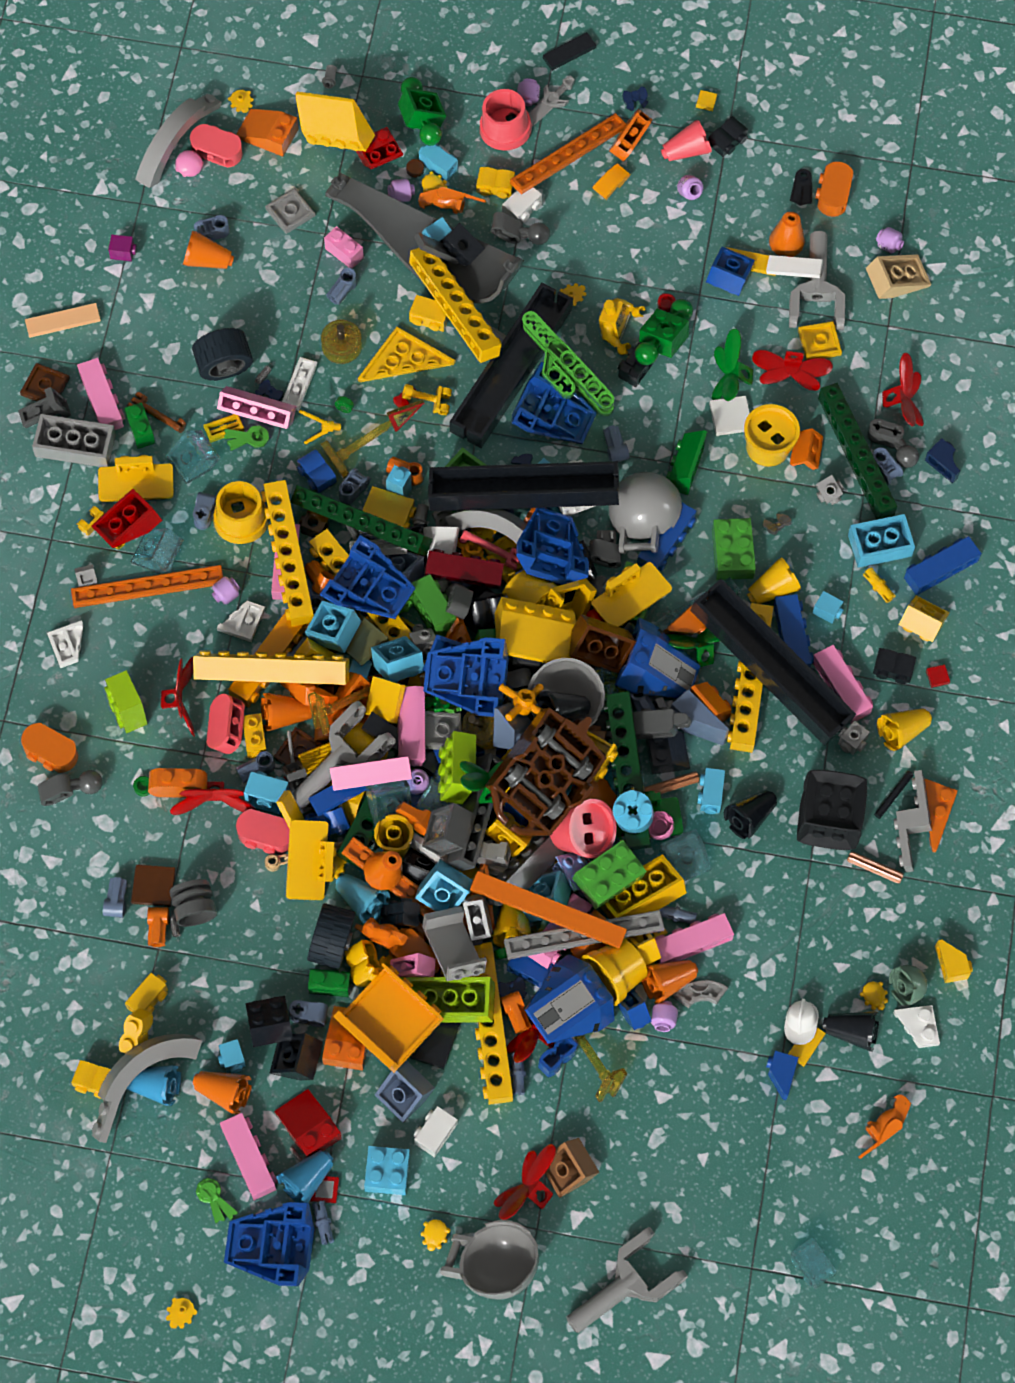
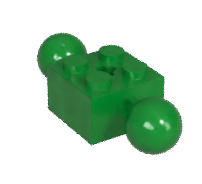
[398,77,446,146]
[635,299,693,365]

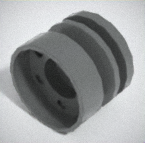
[169,879,217,927]

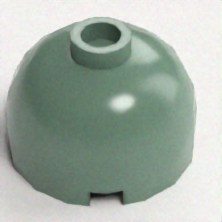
[889,965,927,1006]

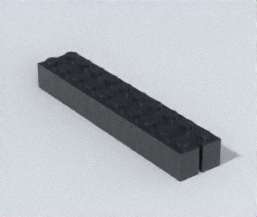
[450,282,573,449]
[428,461,619,511]
[690,579,856,746]

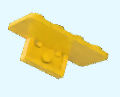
[98,455,174,502]
[591,562,672,627]
[286,820,336,900]

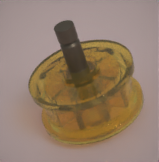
[321,320,362,364]
[462,711,496,750]

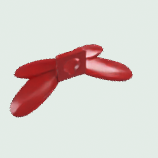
[752,350,833,391]
[882,353,924,426]
[161,657,195,737]
[170,781,257,815]
[506,997,555,1063]
[494,1144,556,1220]

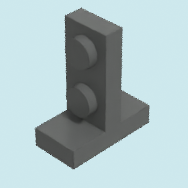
[18,387,71,428]
[281,760,314,813]

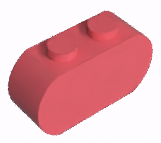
[190,124,243,168]
[206,694,245,754]
[236,809,290,854]

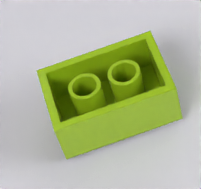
[104,670,147,734]
[438,731,476,805]

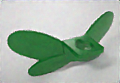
[712,329,753,401]
[667,628,720,667]
[460,761,503,803]

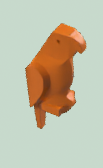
[418,187,486,214]
[280,682,338,706]
[395,802,431,836]
[354,917,408,949]
[858,1094,911,1159]

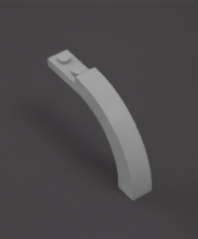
[135,94,222,188]
[445,509,557,585]
[92,1034,202,1143]

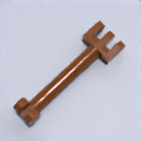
[126,392,186,433]

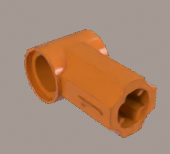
[386,456,424,486]
[304,560,334,594]
[147,907,169,947]
[500,991,532,1034]

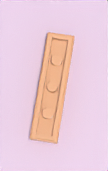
[25,303,101,338]

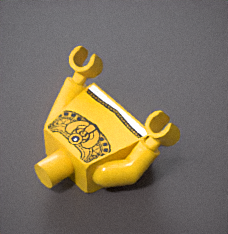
[599,298,646,355]

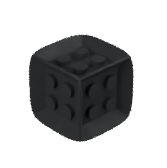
[797,770,867,850]

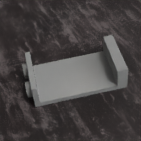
[422,906,487,981]

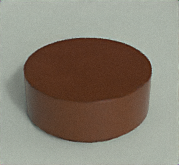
[406,159,424,178]

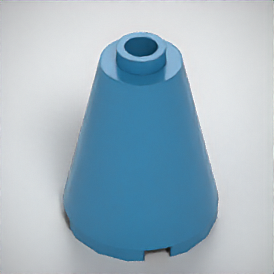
[127,1065,181,1106]
[276,1150,333,1203]

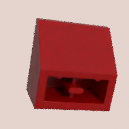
[356,127,403,169]

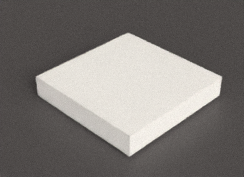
[709,396,750,436]

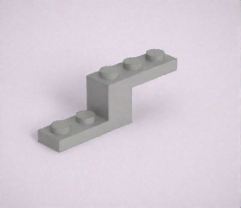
[894,770,932,873]

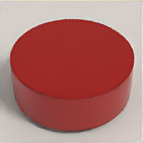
[657,293,676,312]

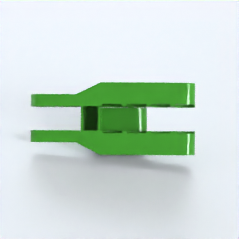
[522,311,614,416]

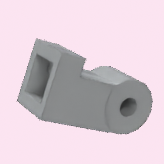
[477,842,512,867]

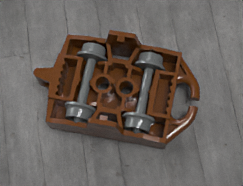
[485,708,607,836]

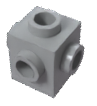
[815,475,844,505]
[409,628,436,658]
[838,721,870,755]

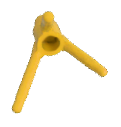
[299,410,341,444]

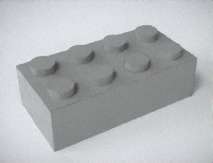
[32,414,116,467]

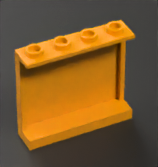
[333,963,444,1073]

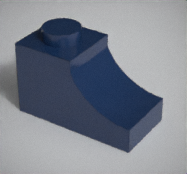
[925,438,960,483]

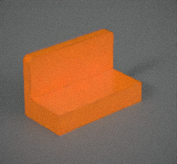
[790,428,823,470]

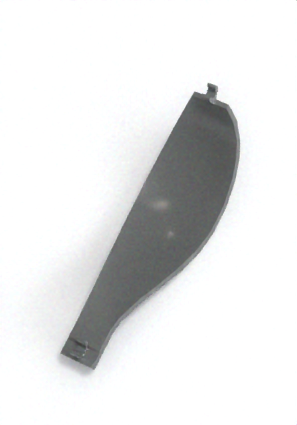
[325,173,524,304]

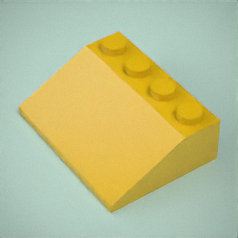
[295,91,375,152]
[494,597,576,663]

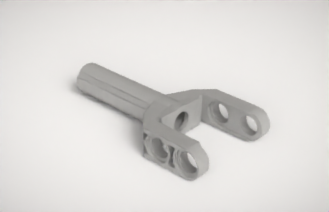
[789,231,845,330]
[292,701,395,809]
[566,1227,689,1333]

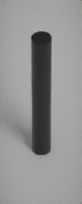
[874,771,914,819]

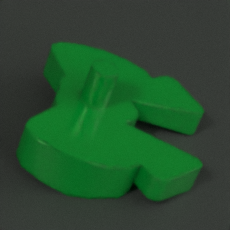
[425,695,452,713]

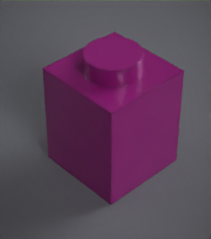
[108,234,137,262]

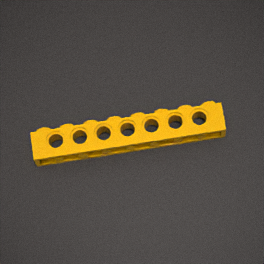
[409,248,502,363]
[261,480,314,627]
[309,529,412,642]
[727,603,774,753]
[470,942,513,1105]

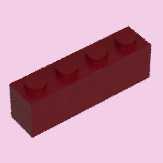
[425,549,504,589]

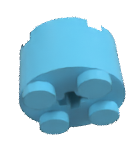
[612,790,654,833]

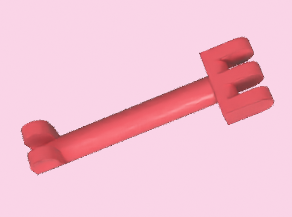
[459,530,520,570]

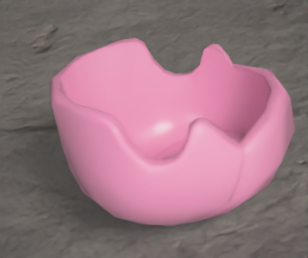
[175,150,203,177]
[649,811,674,840]

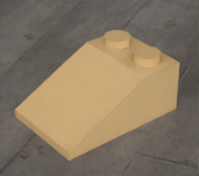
[866,254,931,299]

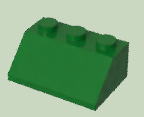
[666,430,707,495]

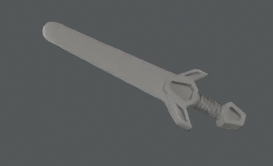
[529,76,575,127]

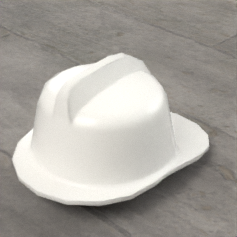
[784,998,819,1045]

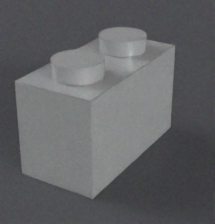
[463,894,493,941]

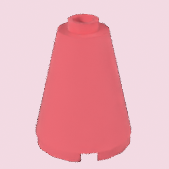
[661,120,712,161]

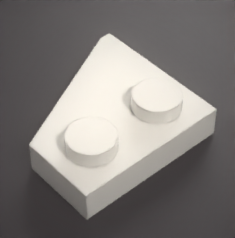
[217,601,265,642]
[47,620,83,668]
[893,1005,940,1048]

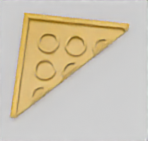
[358,326,455,382]

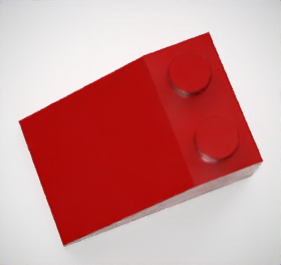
[91,489,163,548]
[274,1089,342,1158]

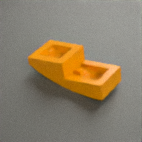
[592,163,631,200]

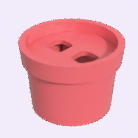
[479,89,532,151]
[550,799,617,859]

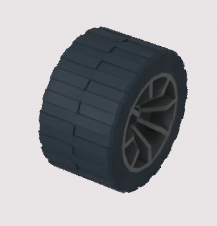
[192,328,253,381]
[307,903,356,969]

